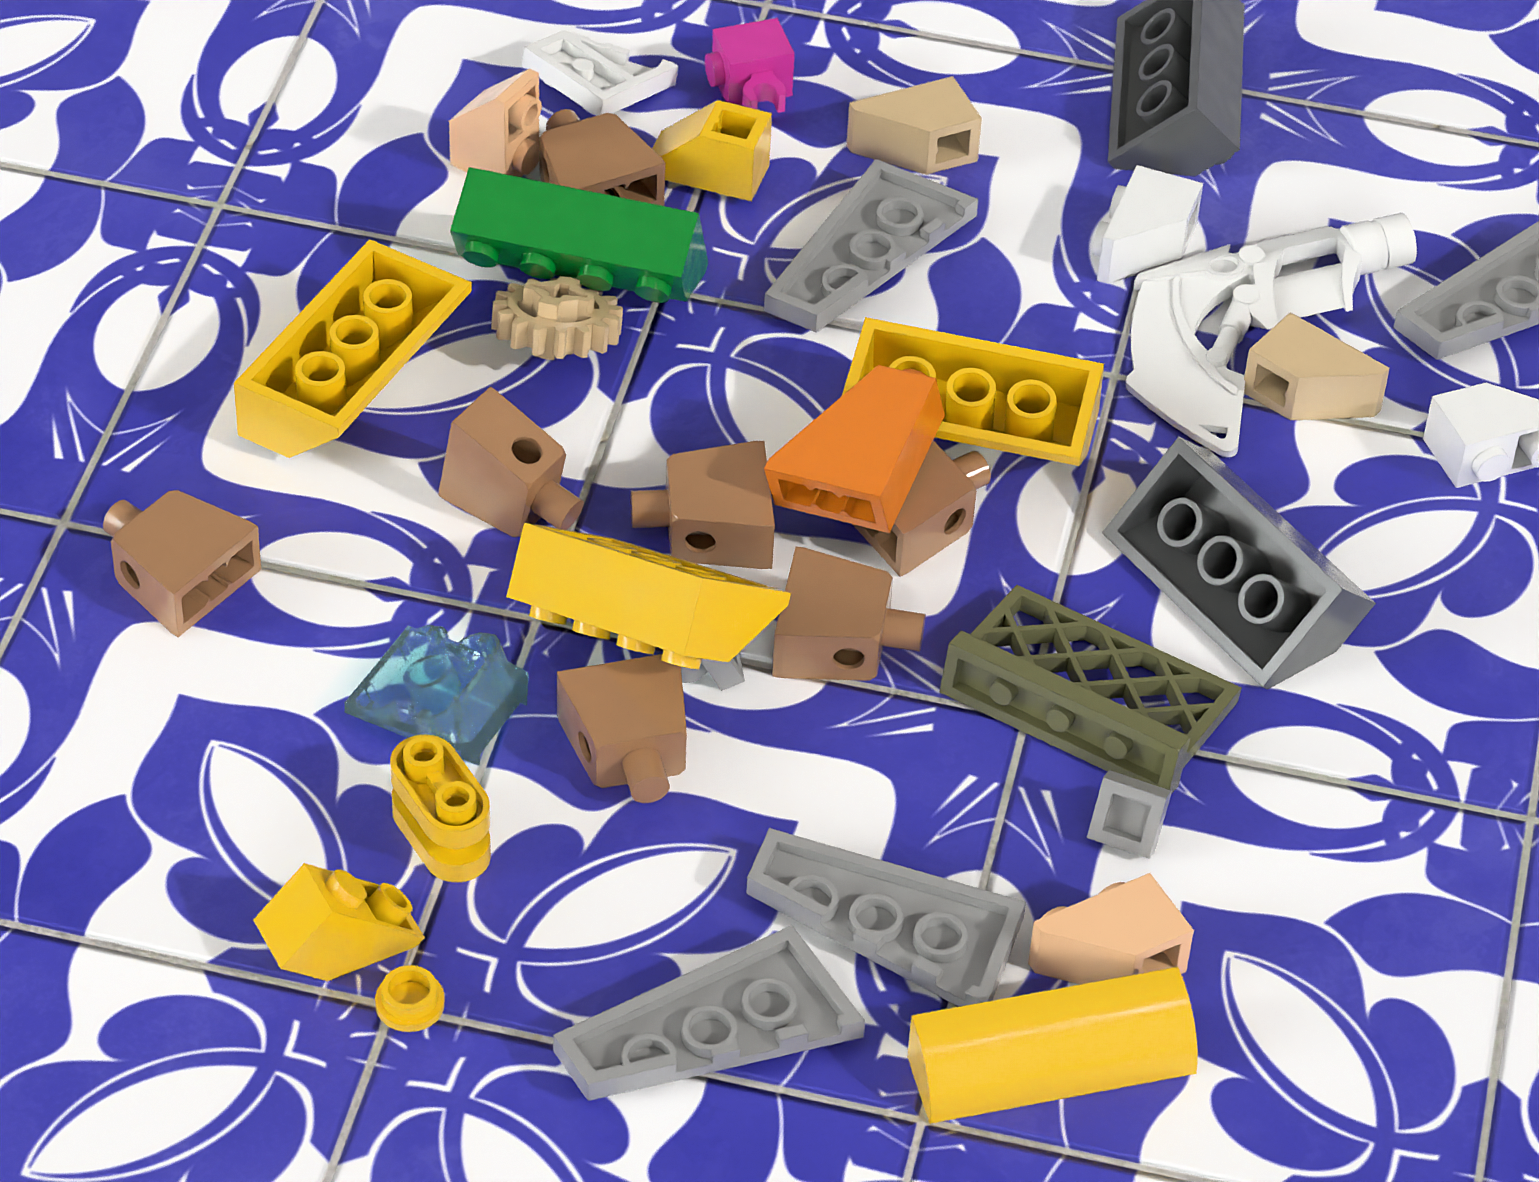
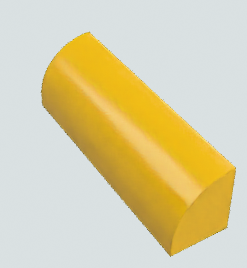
[907,967,1198,1124]

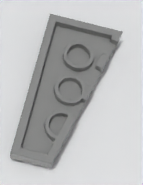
[764,159,978,332]
[1393,221,1539,360]
[746,828,1026,1007]
[553,925,865,1101]

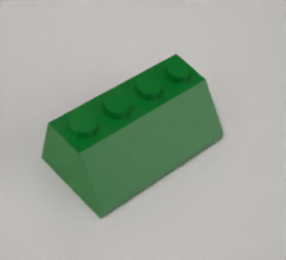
[450,167,708,303]

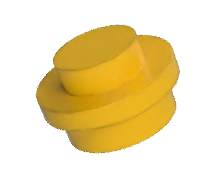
[375,965,445,1032]

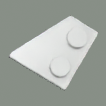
[521,30,679,116]

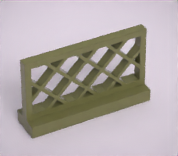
[939,585,1242,794]

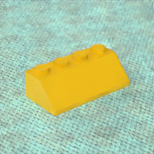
[234,239,472,458]
[842,317,1104,466]
[506,523,791,669]

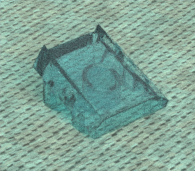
[344,625,529,766]

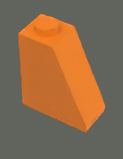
[764,365,945,533]

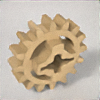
[491,276,623,360]

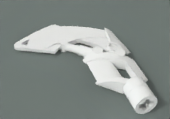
[1126,212,1417,458]

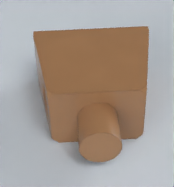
[539,109,665,206]
[438,386,584,537]
[630,440,775,569]
[852,440,991,577]
[103,490,261,638]
[772,546,926,681]
[557,654,687,803]

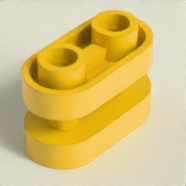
[390,735,491,882]

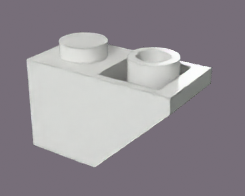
[1092,165,1203,284]
[1423,382,1539,488]

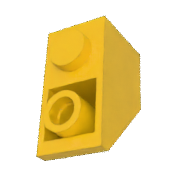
[652,100,772,202]
[253,863,425,981]

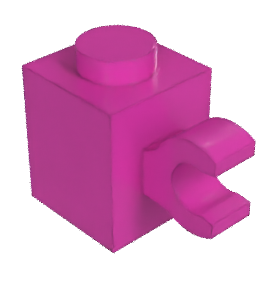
[705,18,794,113]

